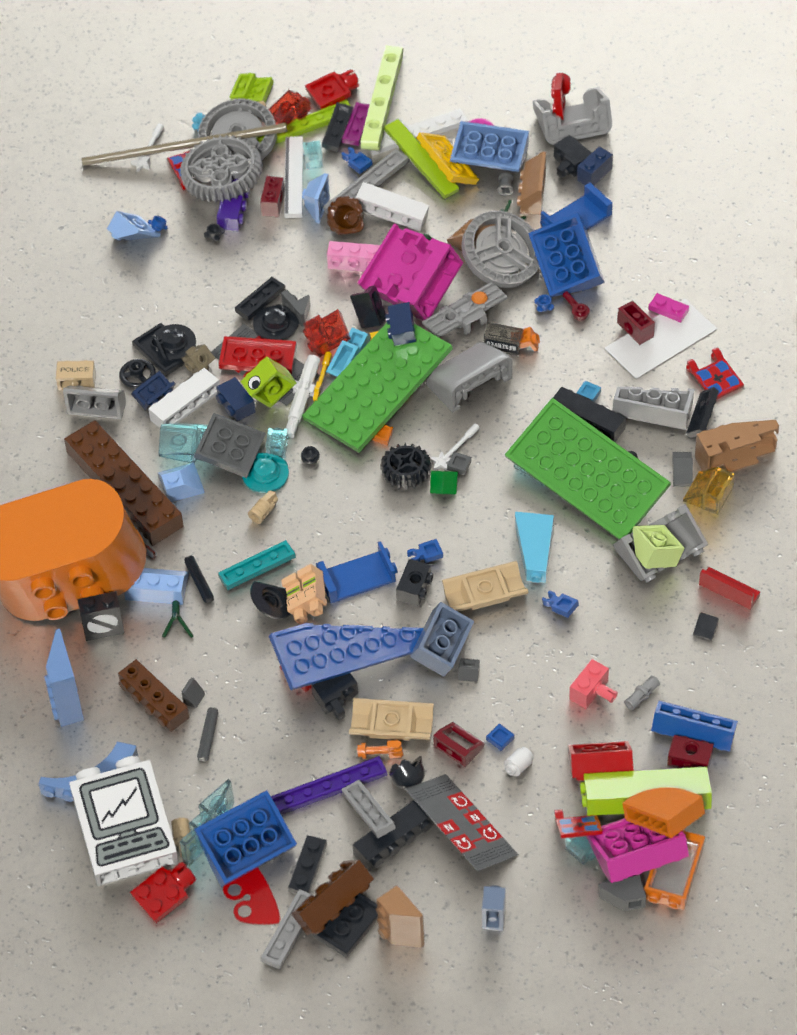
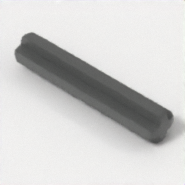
[197,707,218,762]

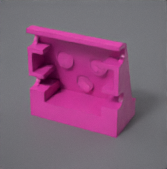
[358,224,464,321]

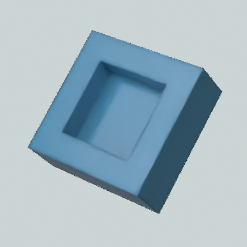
[576,381,601,402]

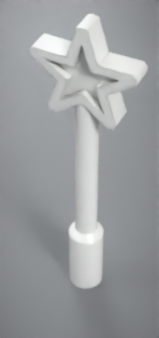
[131,124,164,172]
[431,423,480,471]

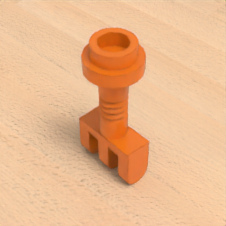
[357,740,404,759]

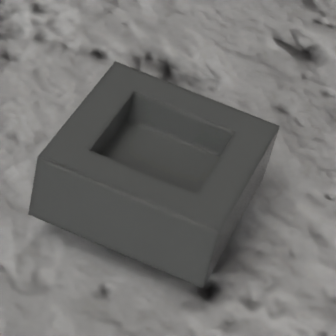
[447,452,472,476]

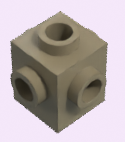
[182,344,216,373]

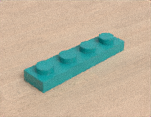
[218,540,296,590]

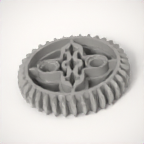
[180,135,263,203]

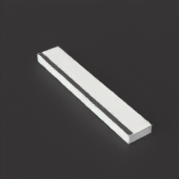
[284,136,303,218]

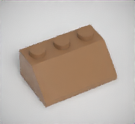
[517,152,546,215]
[376,885,425,948]

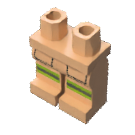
[281,564,327,625]

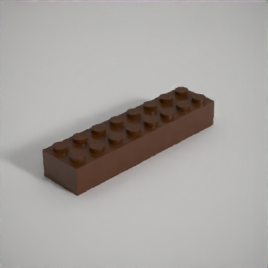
[64,420,184,546]

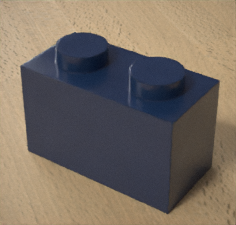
[577,146,613,185]
[385,302,416,346]
[216,377,256,422]

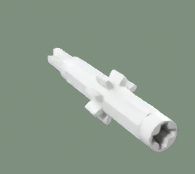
[284,355,320,438]

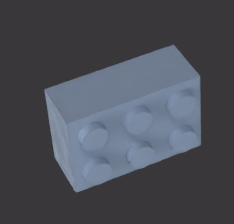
[410,602,474,677]

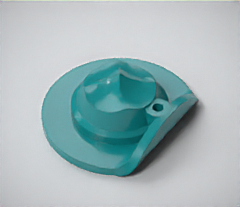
[242,453,289,493]

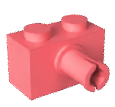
[569,659,618,709]

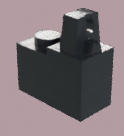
[554,134,592,179]
[311,673,358,720]

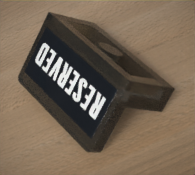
[484,322,524,356]

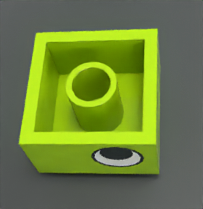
[240,357,297,408]

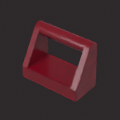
[433,722,485,767]

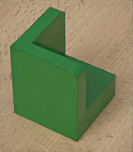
[430,471,458,494]

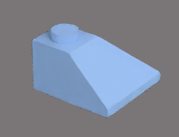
[302,173,330,223]
[107,211,161,241]
[158,463,205,502]

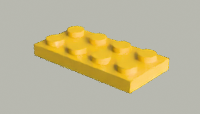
[416,132,479,185]

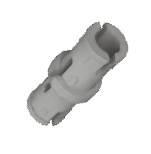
[624,675,660,710]

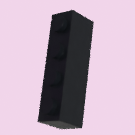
[553,387,626,442]
[353,800,433,871]

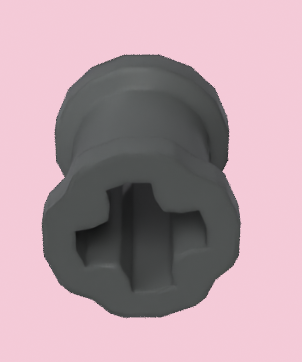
[498,172,514,196]

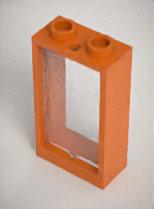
[644,830,705,910]

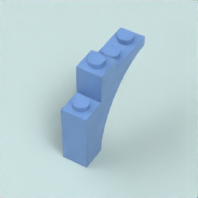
[38,742,138,802]

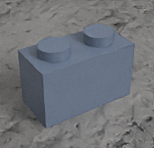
[482,885,506,931]

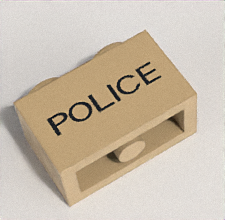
[56,360,96,390]

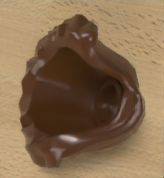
[327,196,364,235]

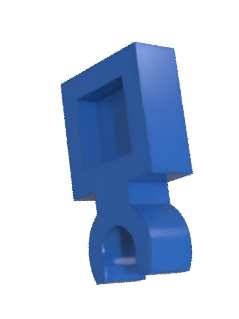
[342,147,373,174]
[407,539,443,563]
[542,591,579,618]

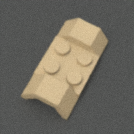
[442,561,528,611]
[349,698,434,741]

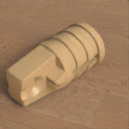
[248,491,278,524]
[171,818,192,857]

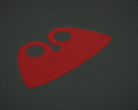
[223,868,280,925]

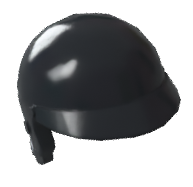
[389,756,425,790]

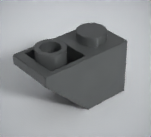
[598,875,646,911]

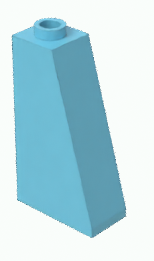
[515,512,554,583]

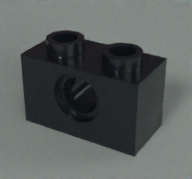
[396,559,434,606]

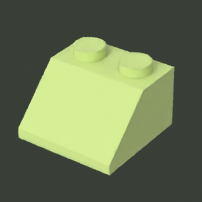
[632,525,685,569]

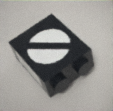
[77,591,124,641]

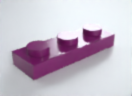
[342,102,370,146]

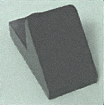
[281,290,310,327]
[672,452,693,487]

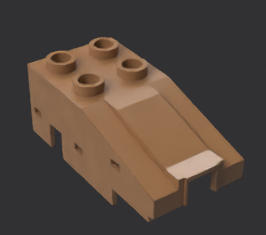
[695,420,779,479]

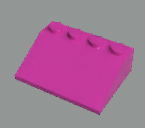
[586,819,689,883]

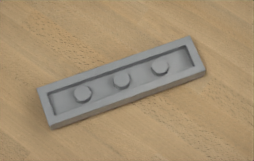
[341,780,396,838]
[261,889,314,969]

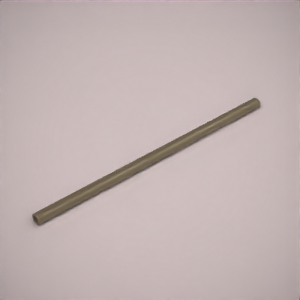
[81,123,287,166]

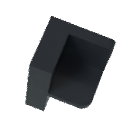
[350,285,386,329]

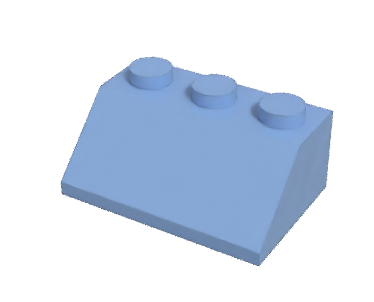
[124,568,189,605]

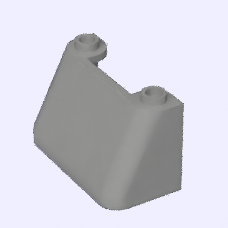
[532,87,612,144]
[426,342,512,413]
[613,504,708,583]

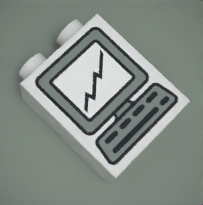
[69,756,178,887]

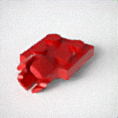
[305,69,360,110]
[551,73,571,120]
[130,862,196,924]

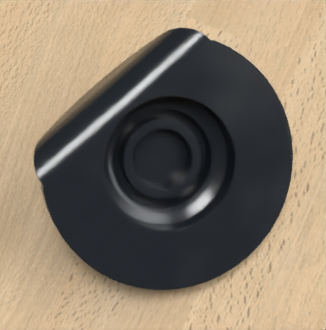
[253,304,299,340]
[152,324,196,361]
[250,581,291,620]

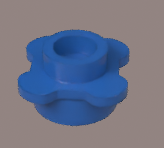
[148,216,168,231]
[534,294,554,312]

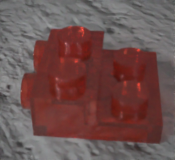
[268,89,312,125]
[303,309,351,357]

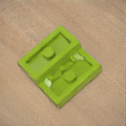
[229,73,274,103]

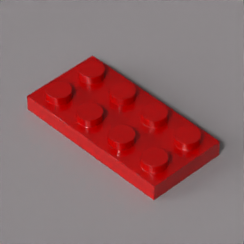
[219,336,297,374]

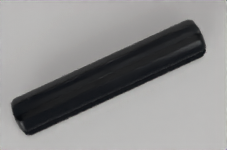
[184,555,214,603]

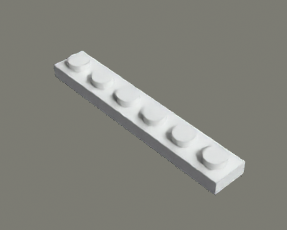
[369,109,467,156]

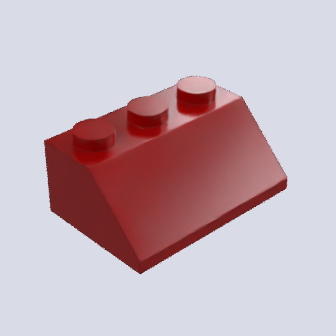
[568,741,634,781]

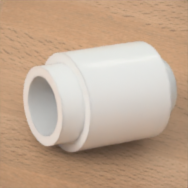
[504,747,534,776]

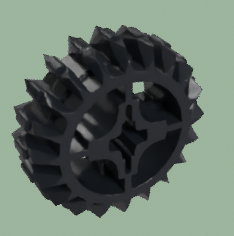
[380,442,432,490]

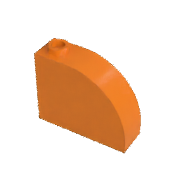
[622,787,705,838]

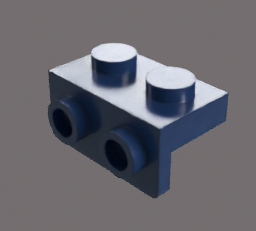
[131,371,176,411]

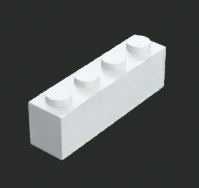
[356,182,429,231]
[149,368,220,432]

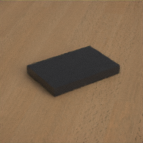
[132,323,184,377]
[313,893,378,958]

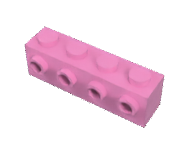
[327,241,380,272]

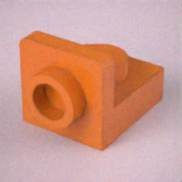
[511,327,540,352]

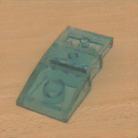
[158,424,208,464]
[179,779,234,867]

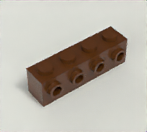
[118,659,190,732]

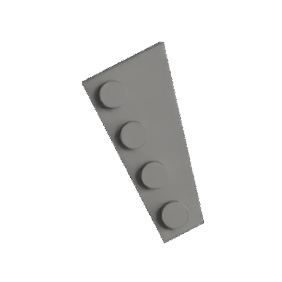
[612,387,695,430]

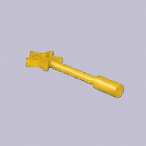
[313,351,332,402]

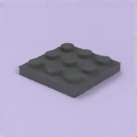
[194,413,266,478]

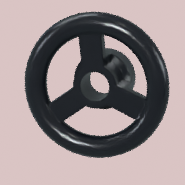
[119,359,156,389]

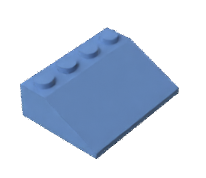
[450,121,529,172]
[44,629,84,727]

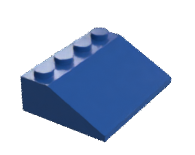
[528,213,605,297]
[194,790,297,888]

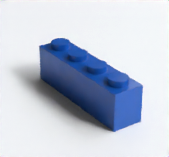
[651,700,738,752]

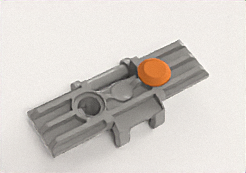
[422,282,507,338]

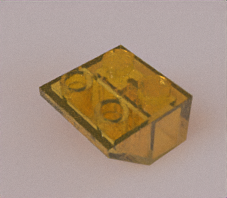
[683,467,735,515]

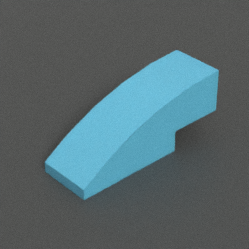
[326,327,370,377]

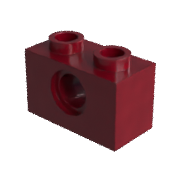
[260,176,285,218]
[617,300,655,345]
[667,735,714,770]

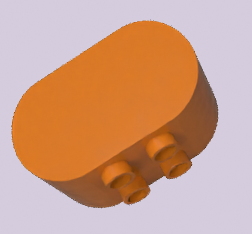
[0,479,146,621]

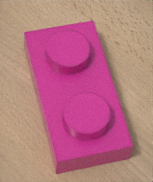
[648,293,689,323]

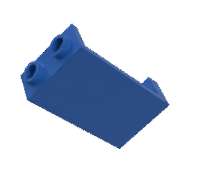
[540,183,613,230]
[316,541,398,604]

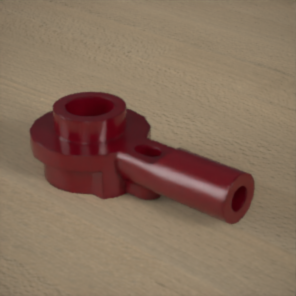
[563,291,590,321]

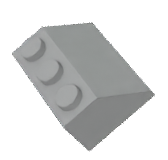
[63,385,126,419]

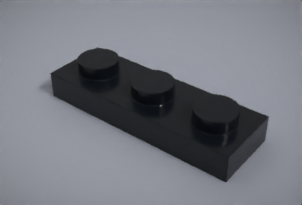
[321,102,353,152]
[235,276,286,321]
[686,387,719,439]
[288,835,327,894]

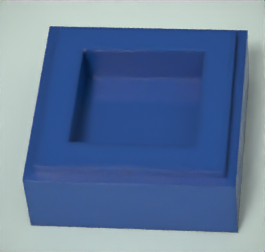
[486,723,515,751]

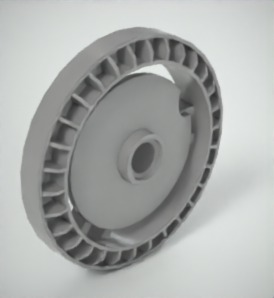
[198,99,277,160]
[462,211,539,288]

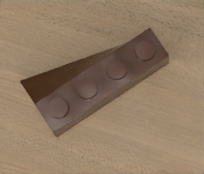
[291,860,374,934]

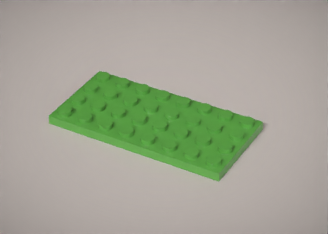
[302,323,453,453]
[505,398,671,540]

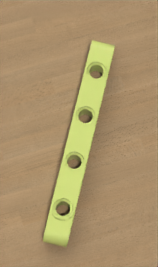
[361,45,403,151]

